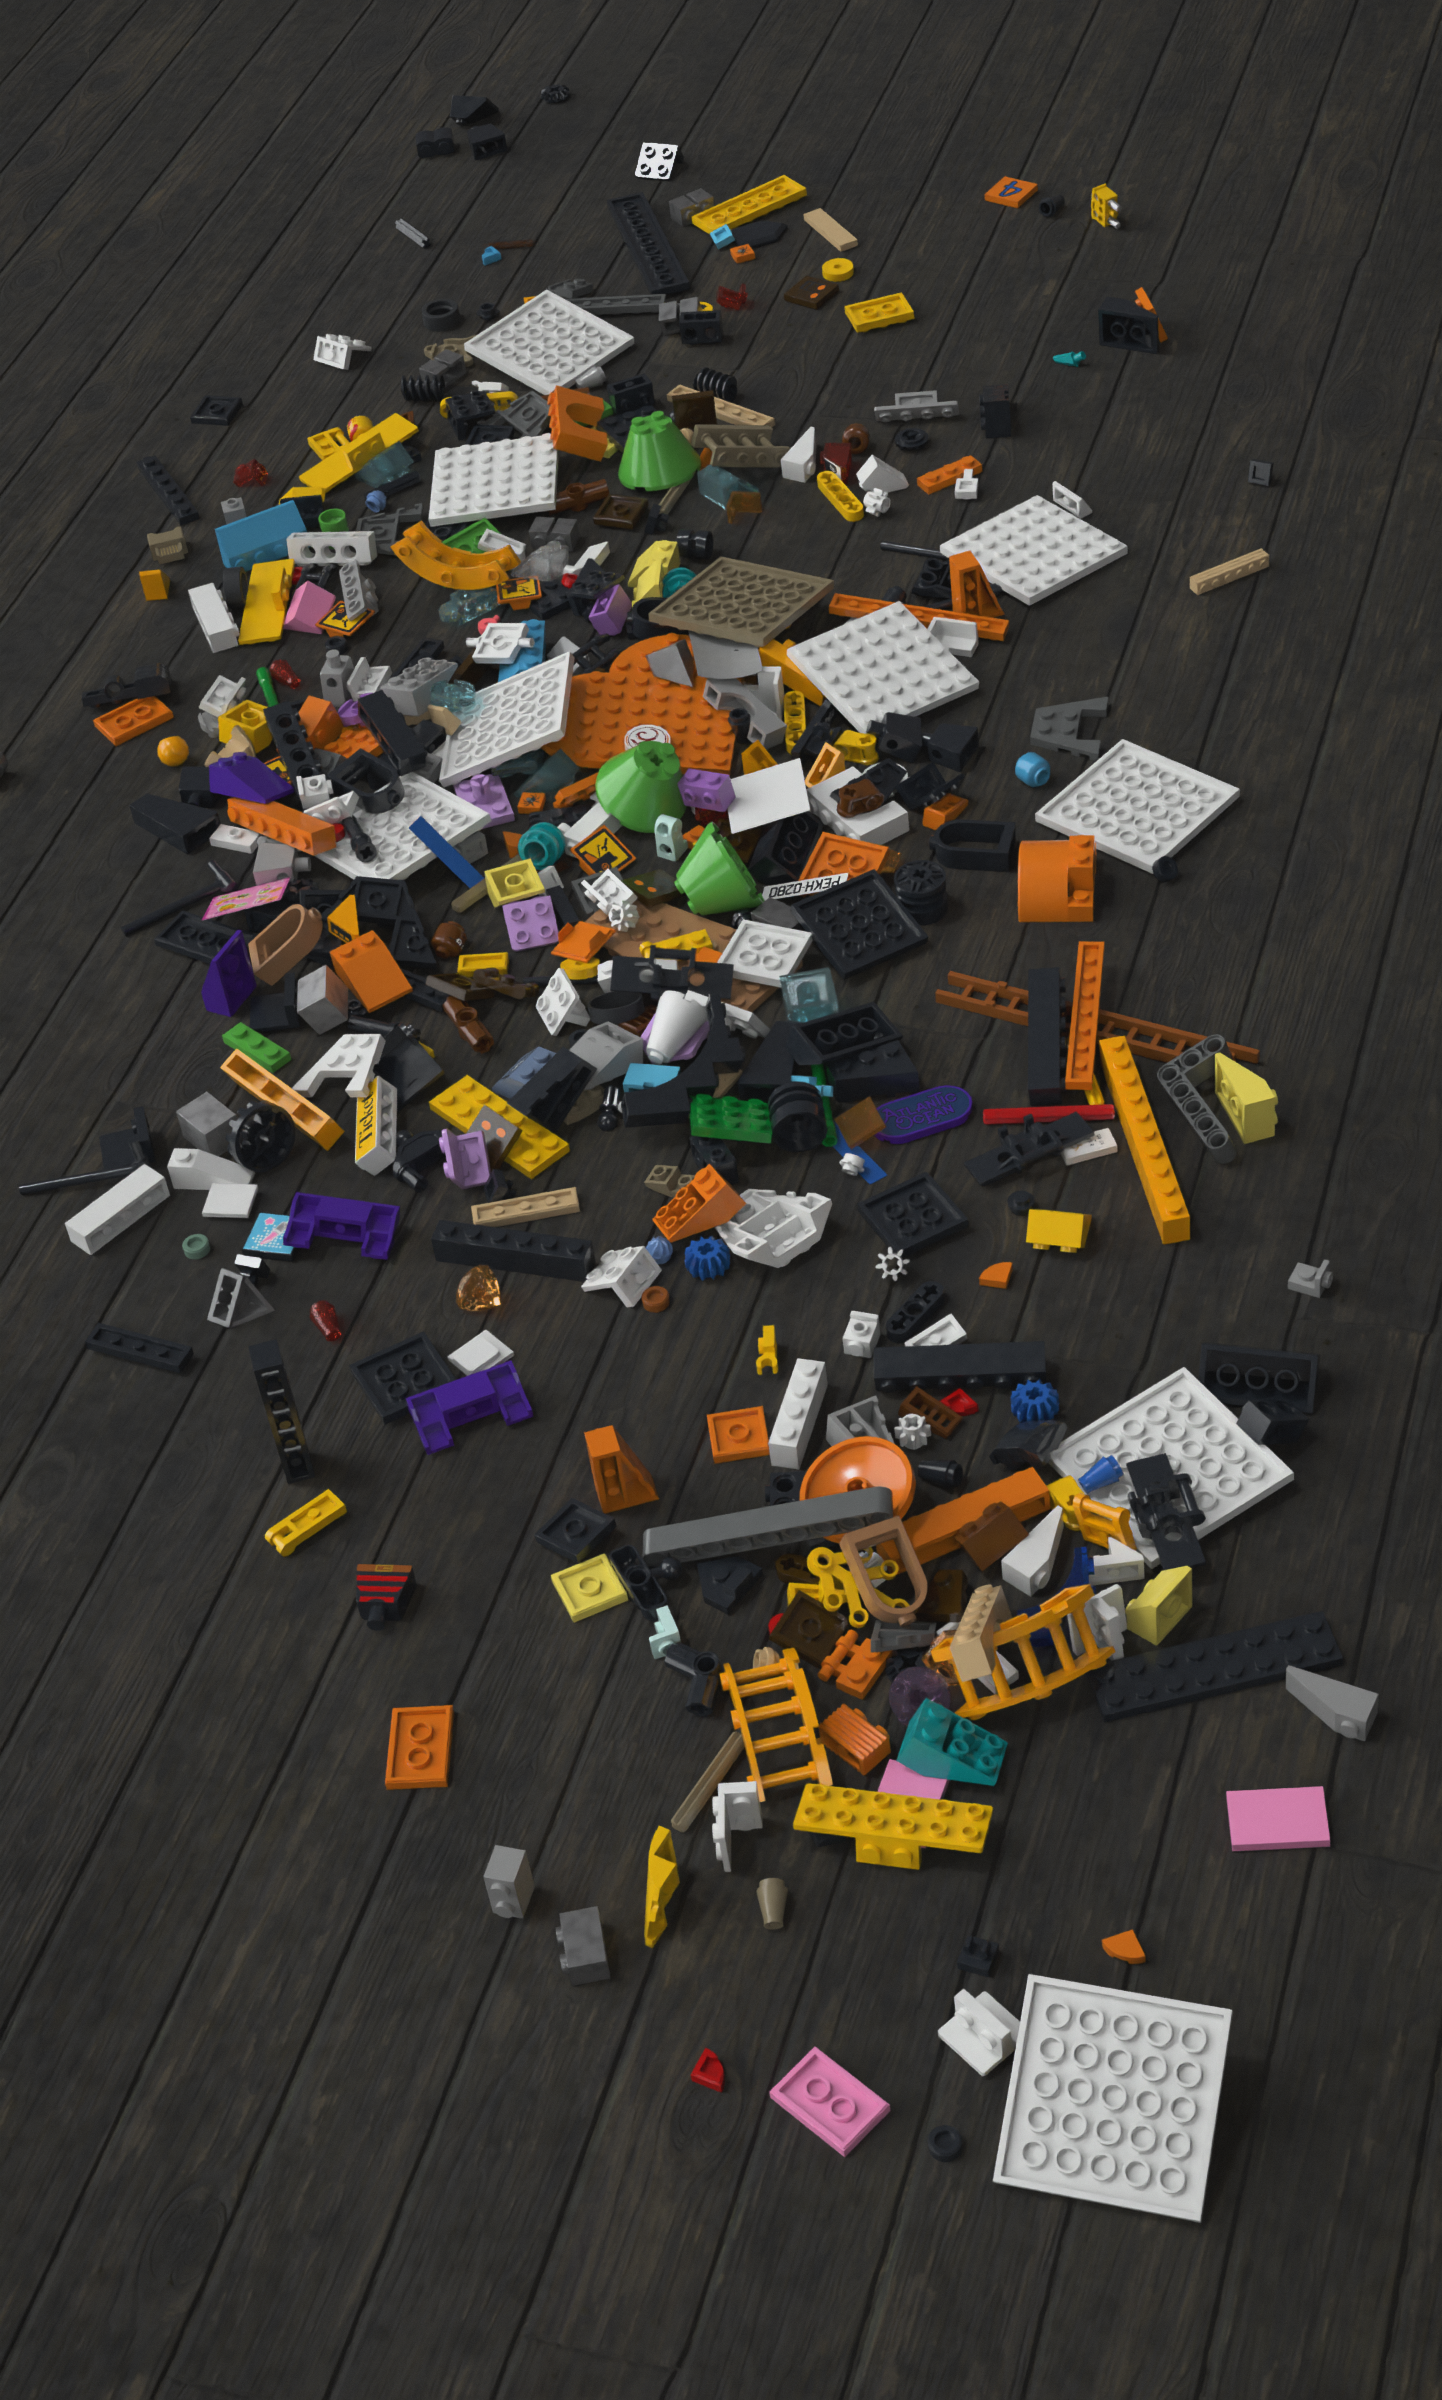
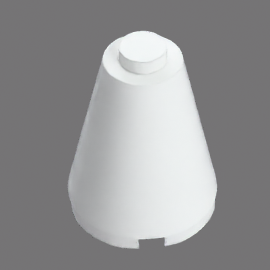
[646,991,707,1064]

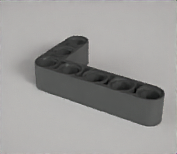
[1157,1034,1237,1164]

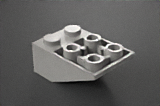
[380,657,458,717]
[570,1021,643,1090]

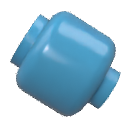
[1015,752,1050,787]

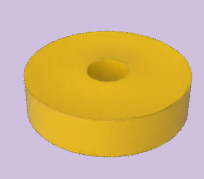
[822,258,854,282]
[560,957,600,980]

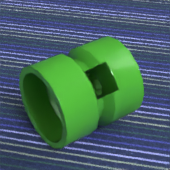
[318,509,349,549]

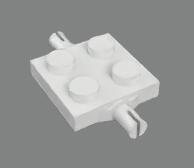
[466,623,535,664]

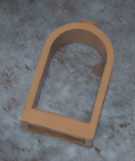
[248,904,323,986]
[839,1516,927,1627]

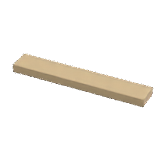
[667,385,775,428]

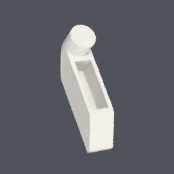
[563,542,610,576]

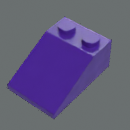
[209,752,294,804]
[201,930,257,1017]

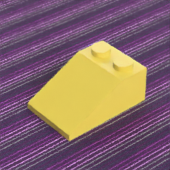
[1215,1053,1278,1144]

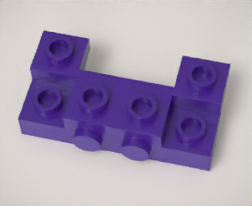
[283,1192,400,1260]
[406,1361,533,1455]

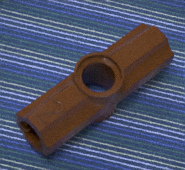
[547,479,610,515]
[443,996,494,1054]

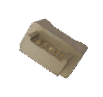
[147,526,188,564]

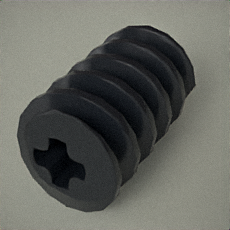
[692,367,737,403]
[401,375,445,401]

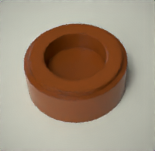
[642,1286,670,1313]

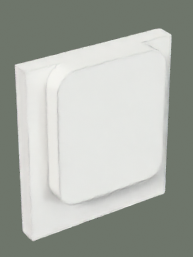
[202,1183,258,1218]
[448,1330,514,1376]

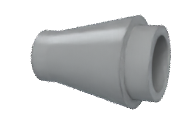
[575,366,606,389]

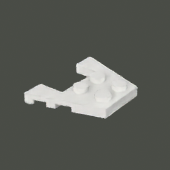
[292,1034,386,1097]

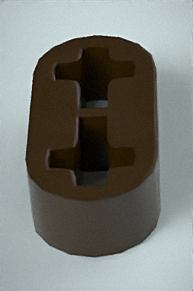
[775,1553,826,1585]

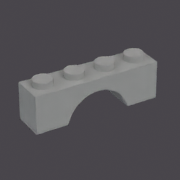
[703,678,787,750]

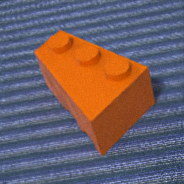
[949,550,1004,618]
[276,696,344,755]
[584,1425,659,1514]

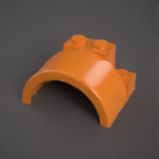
[1018,835,1097,922]

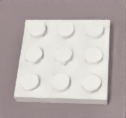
[717,919,813,988]

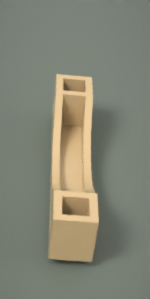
[950,1584,1012,1682]

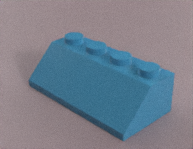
[215,500,310,572]
[498,619,546,682]

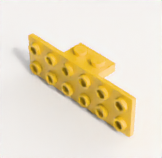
[299,413,419,493]
[238,559,295,645]
[793,1783,993,1870]

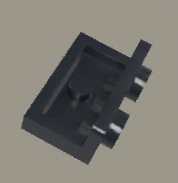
[280,495,324,528]

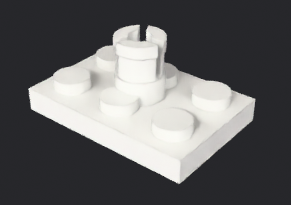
[684,990,771,1040]

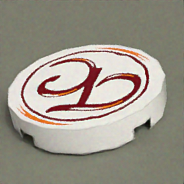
[625,725,670,750]

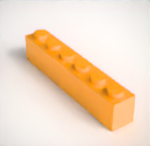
[220,1048,345,1151]

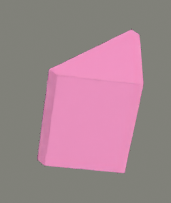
[283,581,336,634]

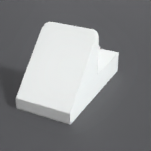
[1082,1537,1144,1586]

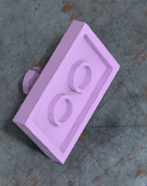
[453,773,515,829]

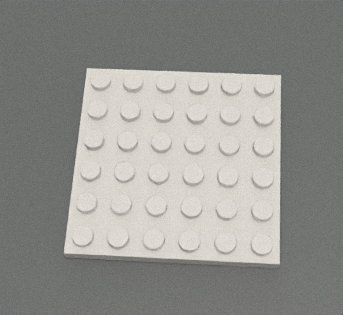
[464,290,634,395]
[429,433,559,527]
[940,495,1128,606]
[787,601,979,734]
[439,651,574,787]
[1035,739,1240,874]
[314,772,492,880]
[1048,1367,1294,1569]
[993,1974,1233,2223]

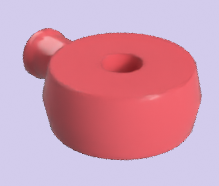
[478,615,501,635]

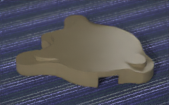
[424,335,476,367]

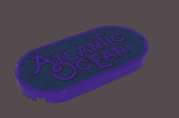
[870,1085,972,1144]

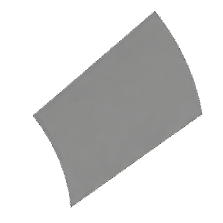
[688,630,763,679]

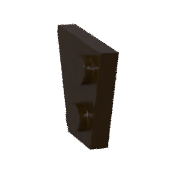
[915,1569,968,1622]

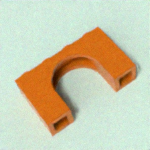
[547,385,608,462]

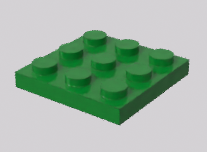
[689,1094,772,1144]

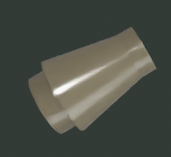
[756,1878,788,1929]

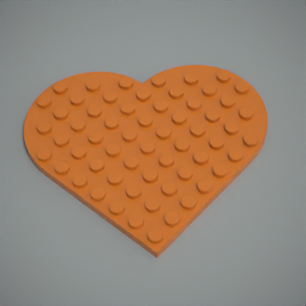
[541,633,742,777]

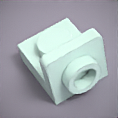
[649,1605,681,1659]

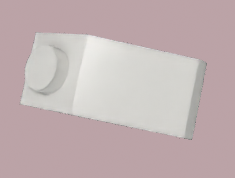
[856,455,909,492]

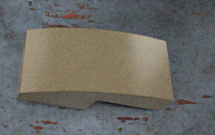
[563,1085,605,1125]
[644,1165,695,1198]

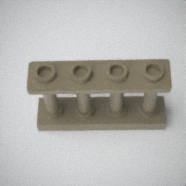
[691,425,790,467]

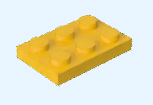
[845,292,914,332]

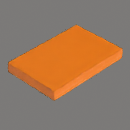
[93,696,174,746]
[385,1705,454,1790]

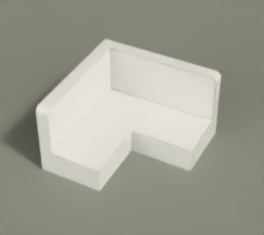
[927,617,979,657]
[744,666,784,720]

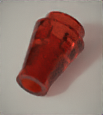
[269,659,300,689]
[309,1300,341,1342]

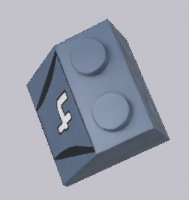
[492,1046,556,1099]

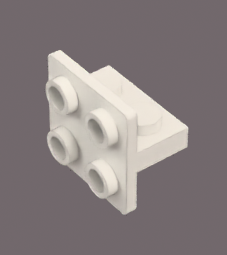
[536,968,590,1036]
[1067,1584,1127,1661]
[938,1989,1020,2076]

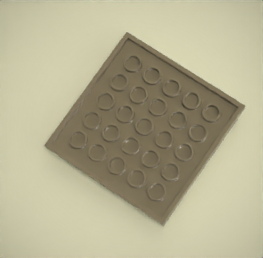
[648,557,834,647]

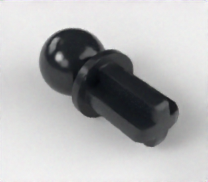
[597,1086,620,1131]

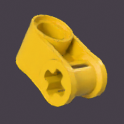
[833,730,879,765]
[1046,1475,1085,1531]

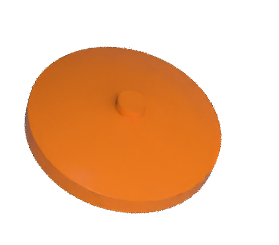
[800,1436,916,1543]

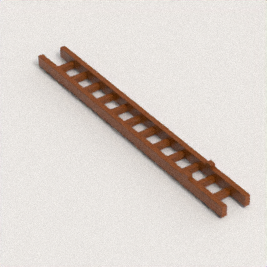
[935,971,1260,1064]

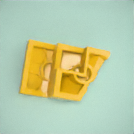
[644,1826,680,1948]

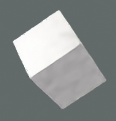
[297,965,348,1035]
[176,1092,243,1156]

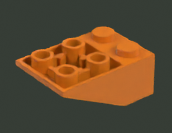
[652,1164,747,1243]

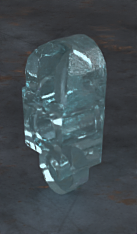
[439,587,499,625]

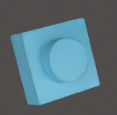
[710,224,735,249]

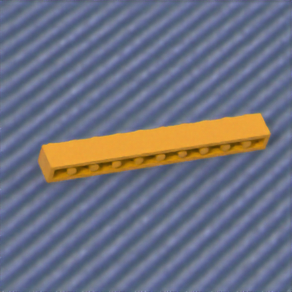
[1099,1036,1190,1245]

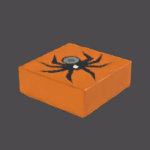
[730,244,755,264]
[517,792,546,814]

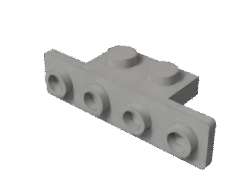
[874,390,959,422]
[339,559,379,621]

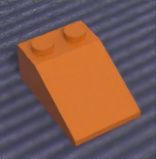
[330,930,413,1013]

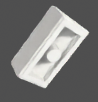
[1053,481,1092,518]

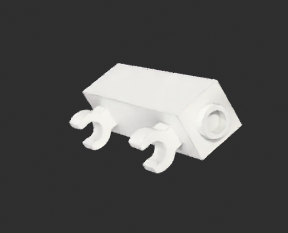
[557,792,622,858]

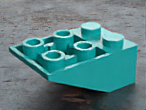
[896,1698,1008,1786]

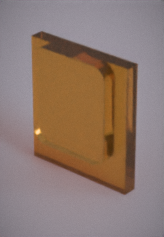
[834,1096,886,1150]

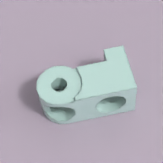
[655,814,688,862]

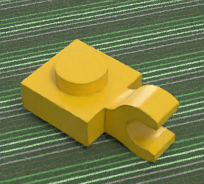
[756,1325,778,1375]

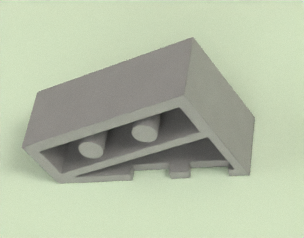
[826,1396,894,1446]

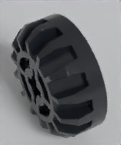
[226,1100,296,1172]

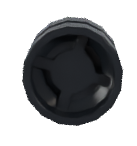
[676,529,713,560]

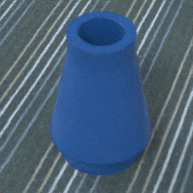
[1078,1455,1124,1494]

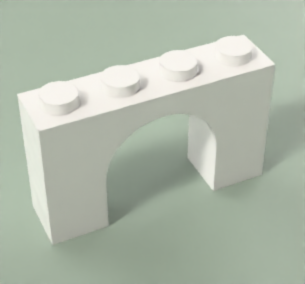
[806,767,909,845]

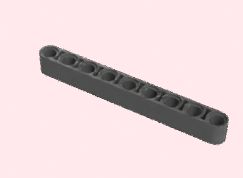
[642,1486,893,1567]

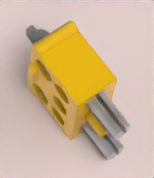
[1091,183,1121,229]

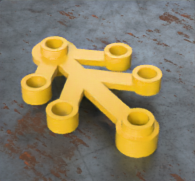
[807,1547,910,1628]

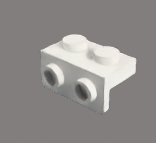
[347,657,392,701]
[199,675,247,717]
[304,791,359,824]
[581,869,638,915]

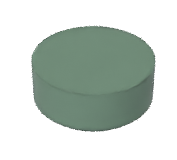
[182,1234,210,1259]

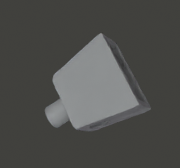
[320,650,354,707]
[253,843,311,886]

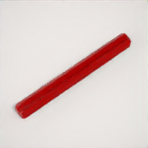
[983,1104,1115,1125]

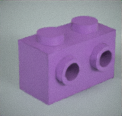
[588,584,632,636]
[677,768,736,812]

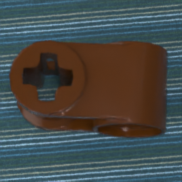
[836,779,884,818]

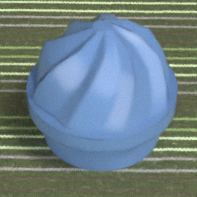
[365,490,387,513]
[646,1236,673,1264]

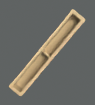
[1190,548,1269,595]

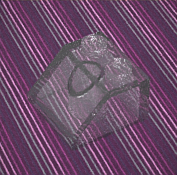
[511,541,569,581]

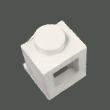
[296,774,333,809]
[842,1311,881,1358]

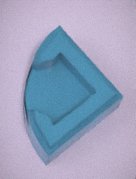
[482,246,502,266]

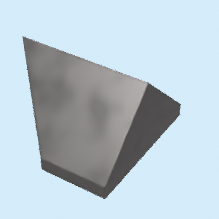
[646,639,694,687]
[207,1268,275,1328]

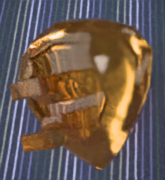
[456,1265,501,1311]

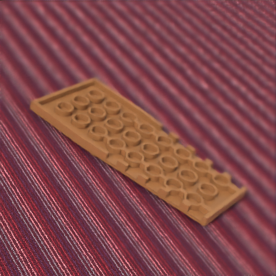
[585,899,803,1012]

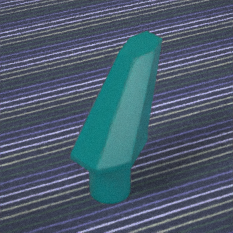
[1053,351,1086,367]

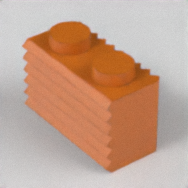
[819,1704,891,1776]

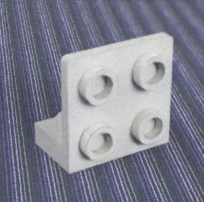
[314,334,372,370]
[581,1246,662,1307]
[712,1781,763,1872]

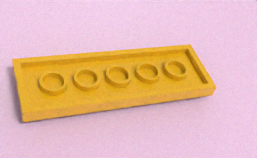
[691,175,807,234]
[429,1075,570,1179]

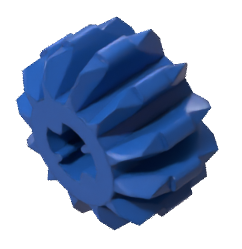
[684,1236,730,1281]
[1011,1379,1059,1423]

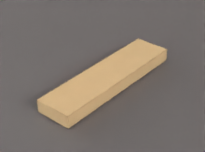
[804,208,858,252]
[471,1187,580,1227]

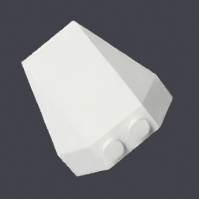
[715,1189,832,1268]

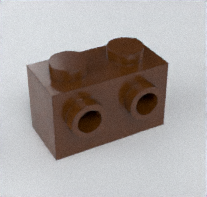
[954,1501,1029,1571]

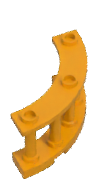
[391,520,522,590]
[930,1584,1116,1720]
[719,1648,833,1802]

